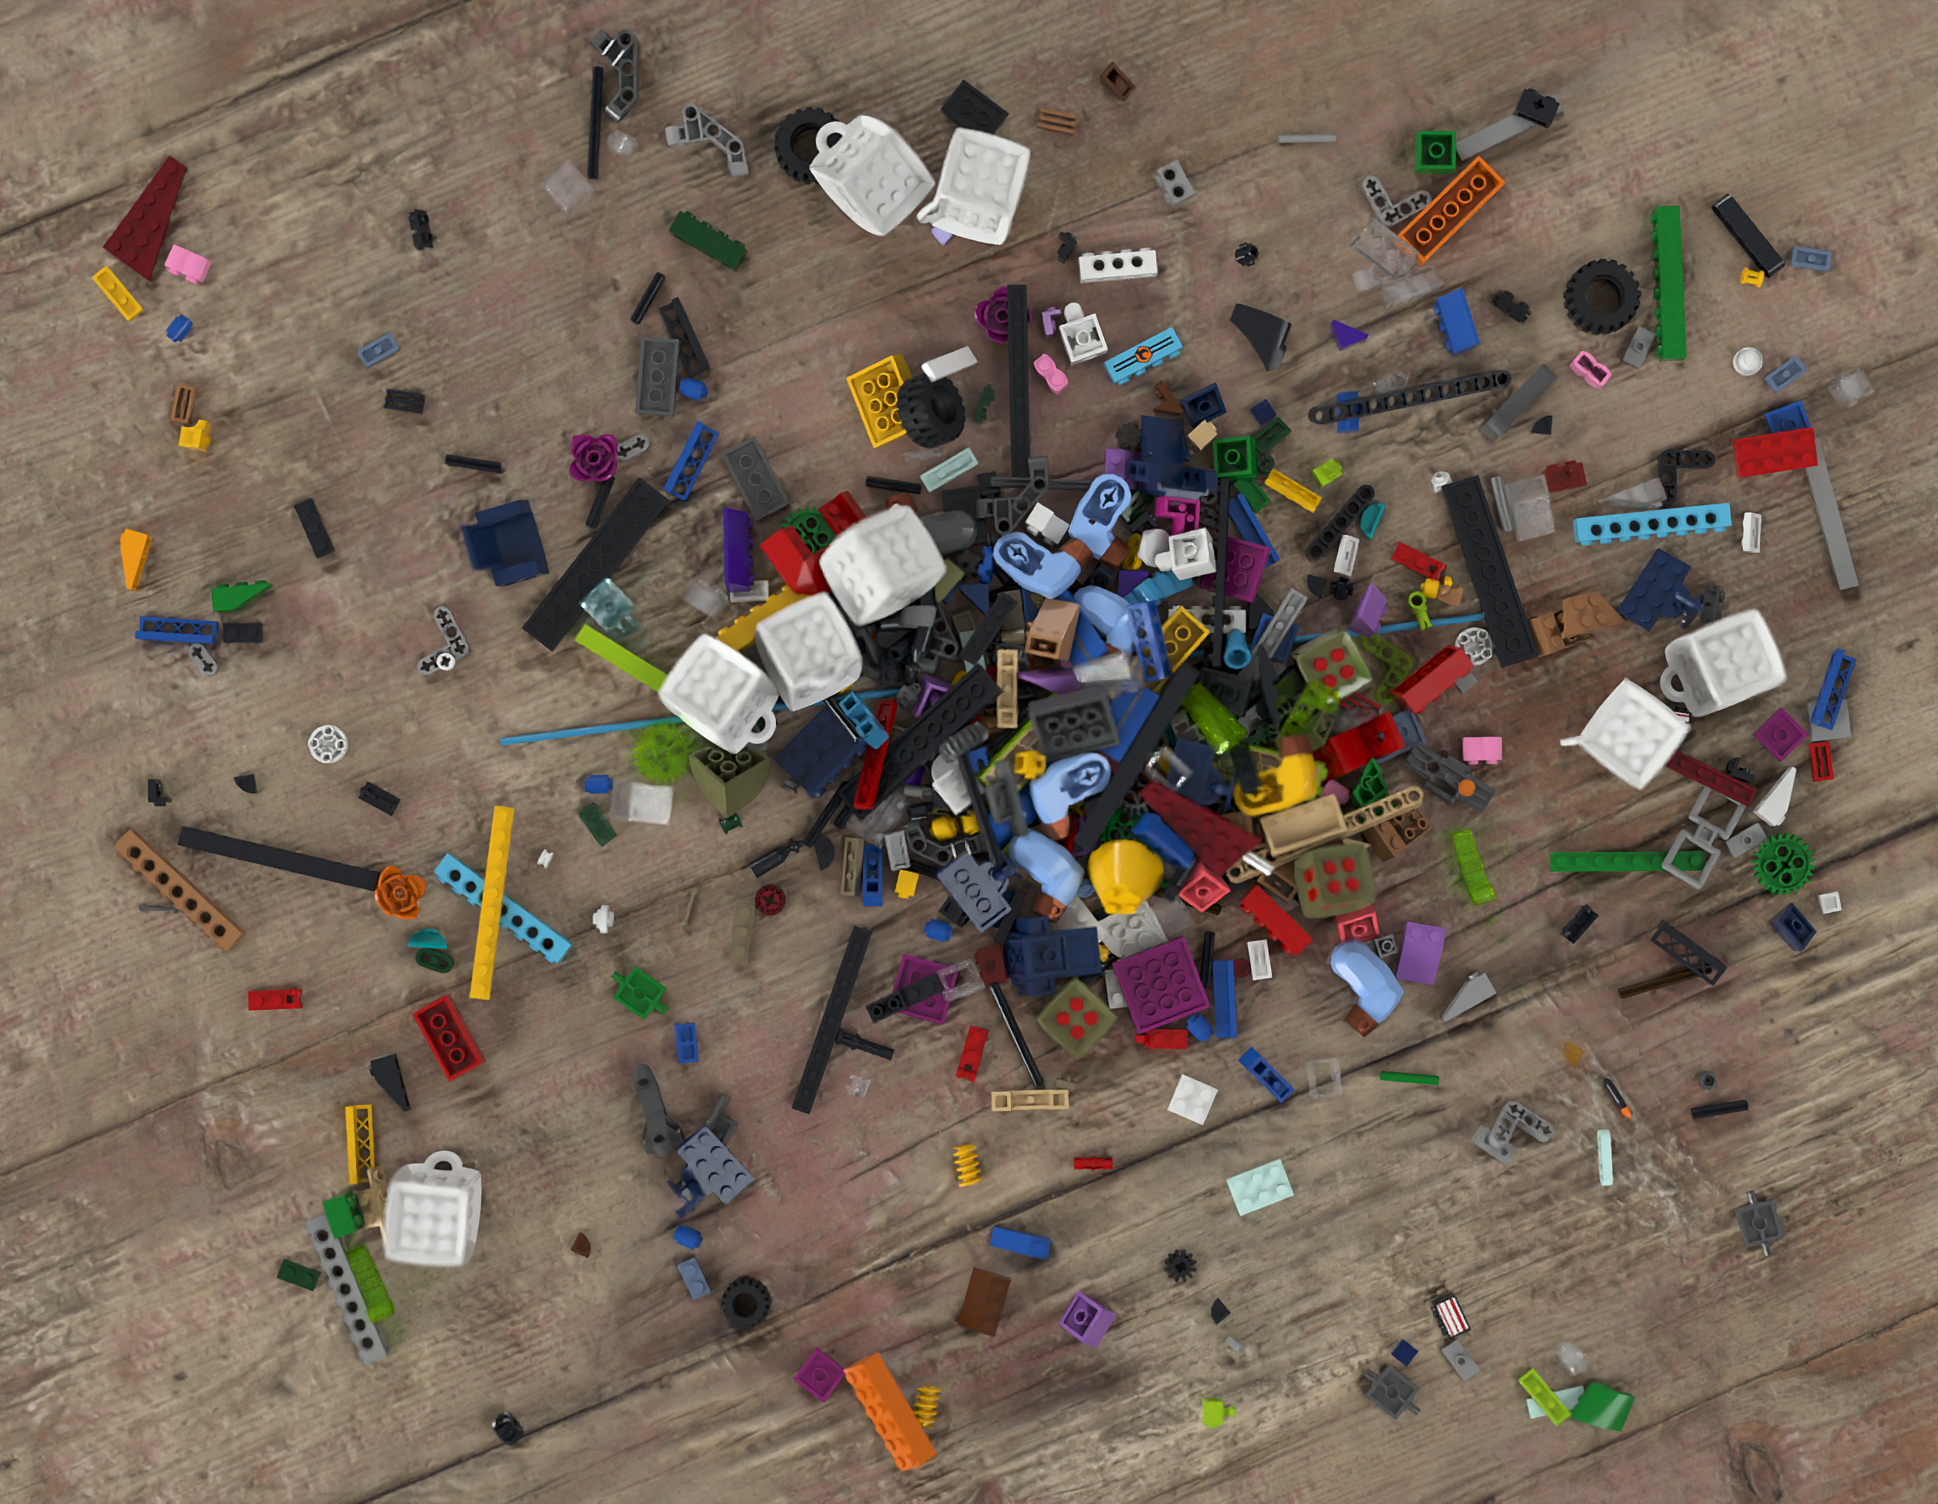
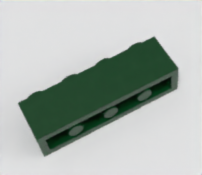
[669,211,747,272]

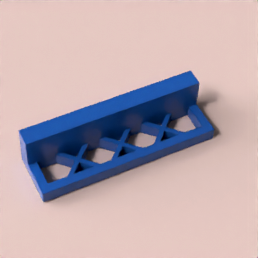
[663,421,720,502]
[1229,493,1280,568]
[1126,600,1173,682]
[135,616,218,645]
[1809,648,1856,730]
[1212,960,1237,1038]

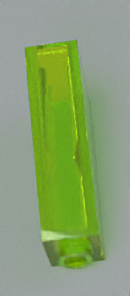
[1182,683,1249,755]

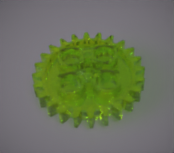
[632,722,694,784]

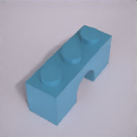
[838,691,890,749]

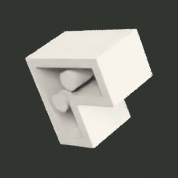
[1025,503,1070,546]

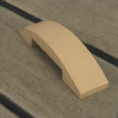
[997,650,1018,728]
[991,1089,1069,1111]

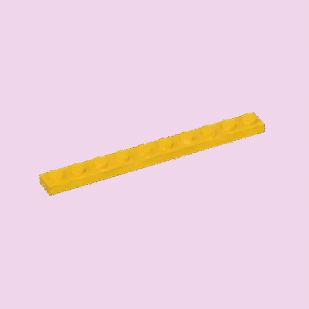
[470,806,515,1000]

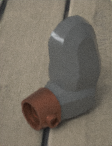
[885,493,977,556]

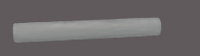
[1278,134,1336,143]

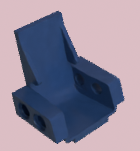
[1127,415,1218,500]
[460,500,549,587]
[1002,916,1102,996]

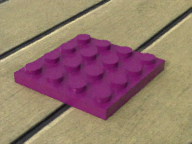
[1112,935,1210,1034]

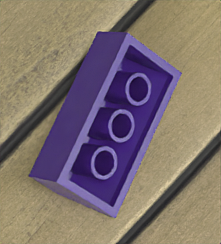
[723,508,754,592]

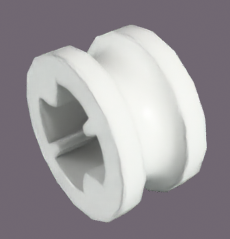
[437,653,456,671]
[537,849,554,868]

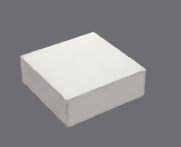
[1817,891,1842,914]

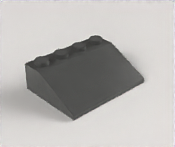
[1029,684,1120,763]

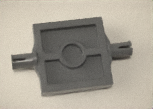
[1734,1190,1784,1256]
[1364,1364,1421,1420]

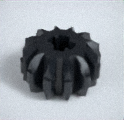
[1164,1249,1197,1282]
[492,1411,524,1446]

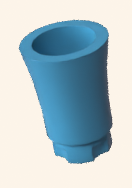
[1224,629,1251,669]

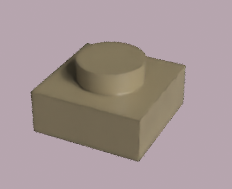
[1055,1075,1076,1091]

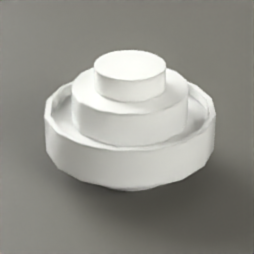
[1733,347,1763,376]
[593,905,614,933]

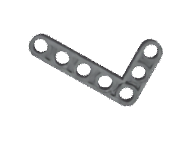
[1478,364,1557,443]

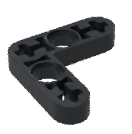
[1657,450,1715,506]

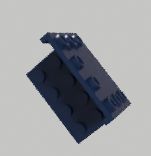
[773,705,868,799]

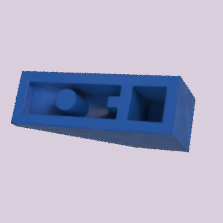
[863,845,883,906]
[1238,1047,1295,1103]
[990,1226,1051,1259]

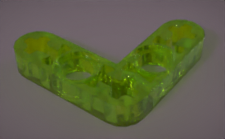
[1361,634,1413,704]

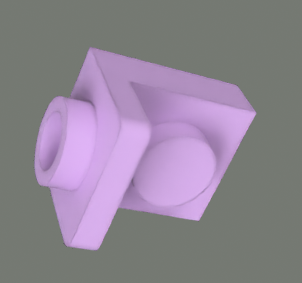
[1041,307,1061,338]

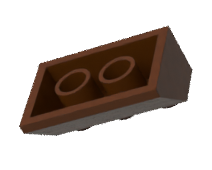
[958,1267,1011,1337]

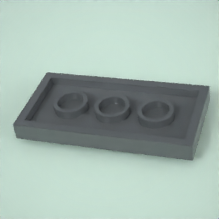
[635,337,681,417]
[721,436,790,522]

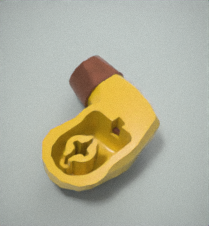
[1234,735,1317,816]

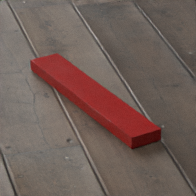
[853,700,897,809]

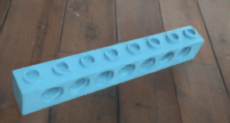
[1573,503,1732,546]
[434,853,573,964]

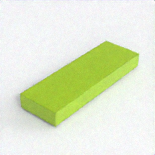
[1518,1368,1572,1427]

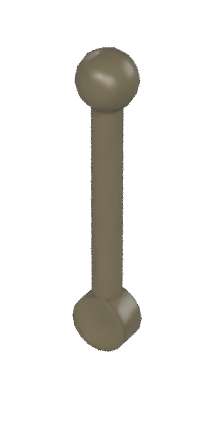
[681,888,698,927]

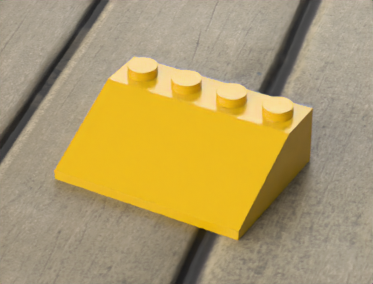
[846,355,912,449]

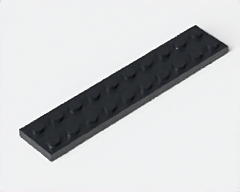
[1441,475,1539,668]
[522,477,670,652]
[837,663,1003,821]

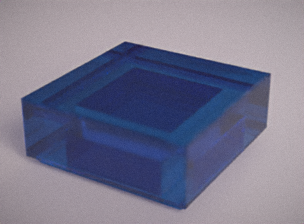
[1250,399,1277,426]
[1391,1339,1418,1366]

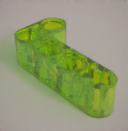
[1276,681,1341,748]
[1451,828,1496,906]
[346,1245,395,1324]

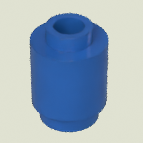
[166,314,194,343]
[679,377,709,401]
[584,775,613,794]
[924,919,953,942]
[1186,1014,1214,1042]
[673,1225,703,1250]

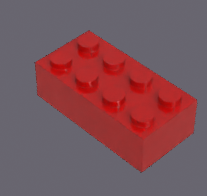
[1732,427,1818,478]
[1389,645,1474,714]
[1238,885,1313,956]
[412,994,486,1082]

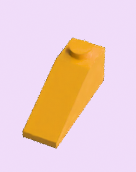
[120,528,153,591]

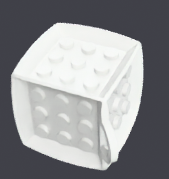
[810,115,935,236]
[917,128,1030,245]
[820,504,946,625]
[755,593,862,711]
[1660,609,1787,717]
[659,634,779,754]
[1560,678,1690,789]
[385,1151,481,1266]

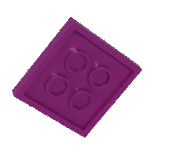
[1199,533,1271,603]
[893,954,959,1025]

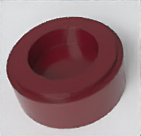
[1233,958,1251,978]

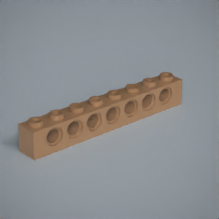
[114,830,247,951]

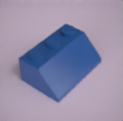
[1433,288,1480,356]
[1132,812,1194,869]

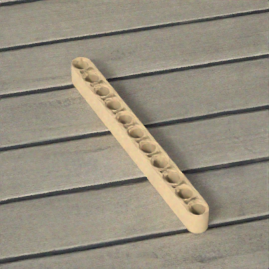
[1227,787,1423,884]

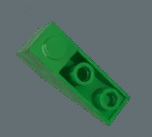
[211,580,273,613]

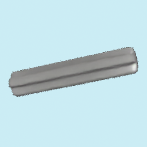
[1490,476,1513,532]

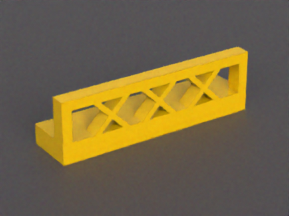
[345,1104,376,1184]

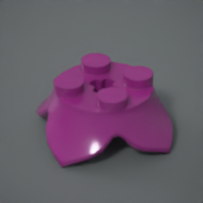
[974,286,1032,344]
[569,434,618,482]

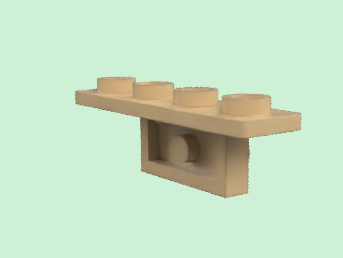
[357,1165,389,1244]

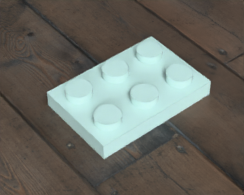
[1226,1158,1294,1216]

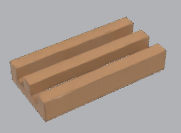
[1037,108,1078,135]
[170,383,198,425]

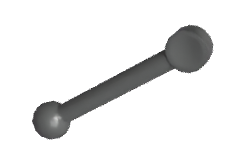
[139,904,178,914]

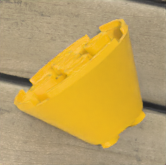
[1087,840,1164,914]

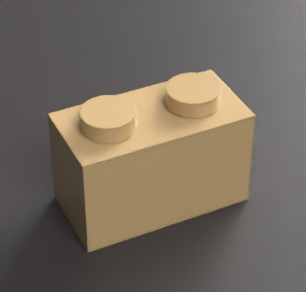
[1186,420,1217,454]

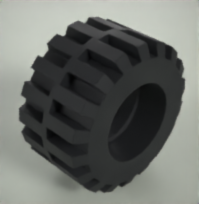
[721,1277,771,1329]

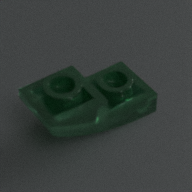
[975,384,995,425]
[578,802,617,847]

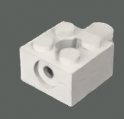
[1058,303,1108,366]
[1155,528,1216,580]

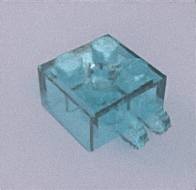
[579,577,636,634]

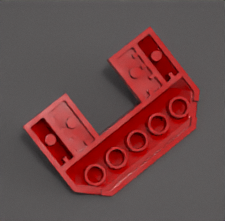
[760,491,868,596]

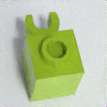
[1311,458,1343,488]
[1202,1398,1237,1428]

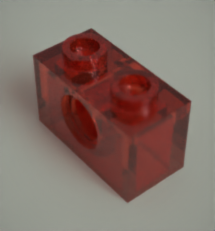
[1541,460,1587,494]
[974,944,1007,987]

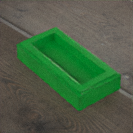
[1232,478,1271,514]

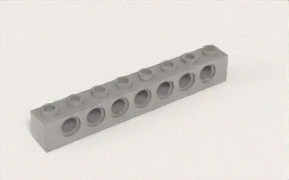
[305,1213,391,1365]

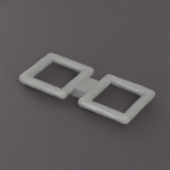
[1662,786,1746,889]

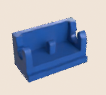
[966,747,988,774]
[673,1023,699,1064]

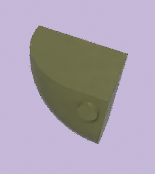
[689,746,771,818]

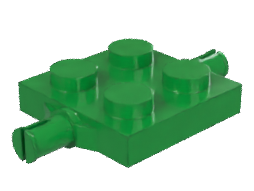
[611,966,669,1020]

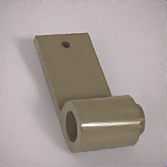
[997,589,1029,646]

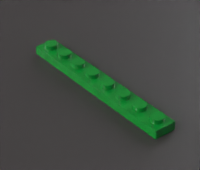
[1550,851,1705,872]

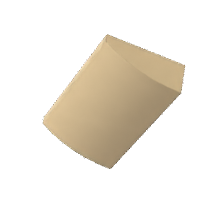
[1260,794,1347,858]

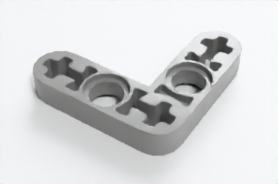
[1362,176,1432,228]
[417,606,470,676]
[1489,1101,1554,1149]

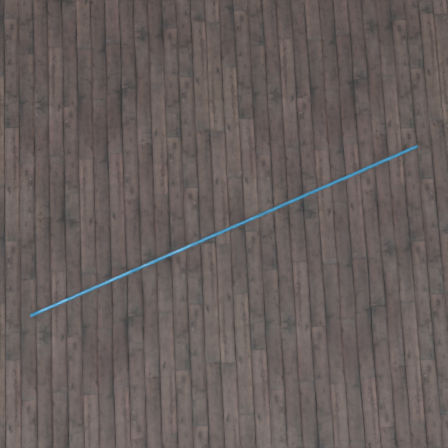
[500,613,1485,746]

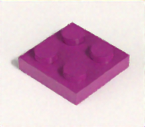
[1752,707,1808,762]
[793,1348,845,1403]

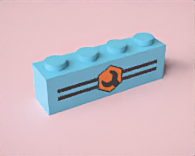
[1104,327,1183,386]

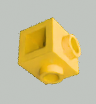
[1014,750,1046,780]

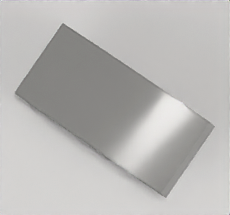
[899,606,936,629]
[1364,934,1398,958]

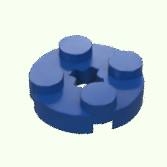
[978,546,996,585]

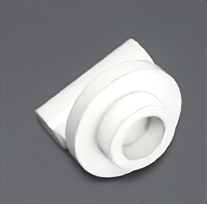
[1431,471,1453,493]

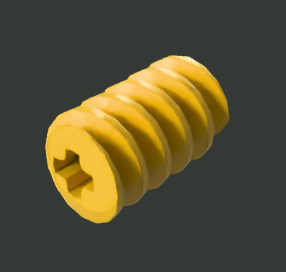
[952,1144,982,1187]
[912,1385,941,1428]

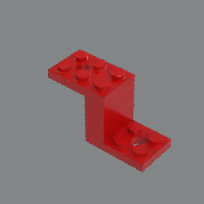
[1312,711,1406,784]

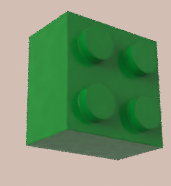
[1414,131,1456,174]
[1213,436,1258,482]
[322,1191,365,1239]

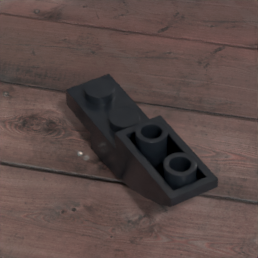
[865,973,944,1024]

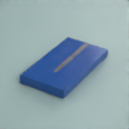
[1055,590,1109,674]
[1098,677,1161,763]

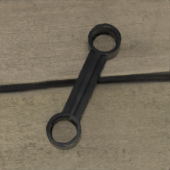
[1160,852,1200,903]

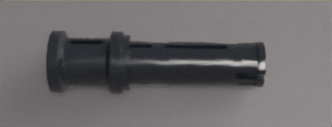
[836,1028,895,1061]

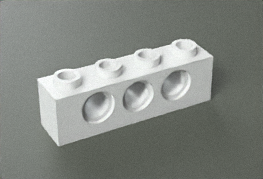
[1078,248,1157,283]
[1168,606,1246,634]

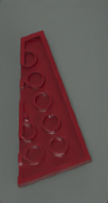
[102,156,187,282]
[1139,779,1262,877]

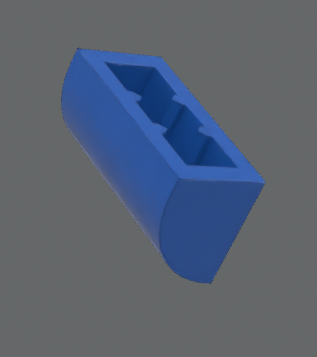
[1336,391,1359,433]

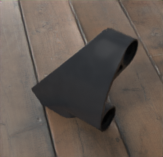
[1230,303,1292,371]
[875,590,938,650]

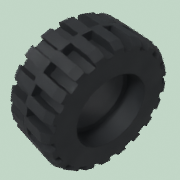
[774,107,843,185]
[1563,259,1641,335]
[896,373,966,449]

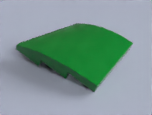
[1352,758,1396,824]
[1569,1382,1635,1432]

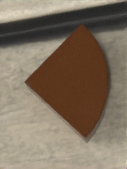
[571,1232,591,1258]

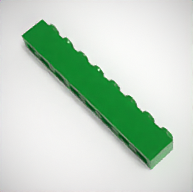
[1650,205,1687,362]

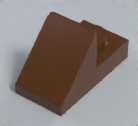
[1100,62,1136,102]
[1153,380,1184,416]

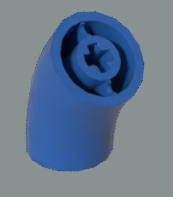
[987,784,1038,847]

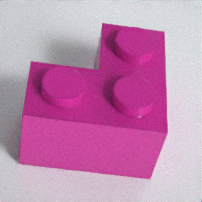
[1155,496,1200,536]

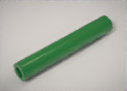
[1380,1071,1439,1085]

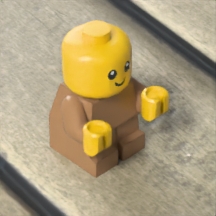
[1420,576,1464,607]

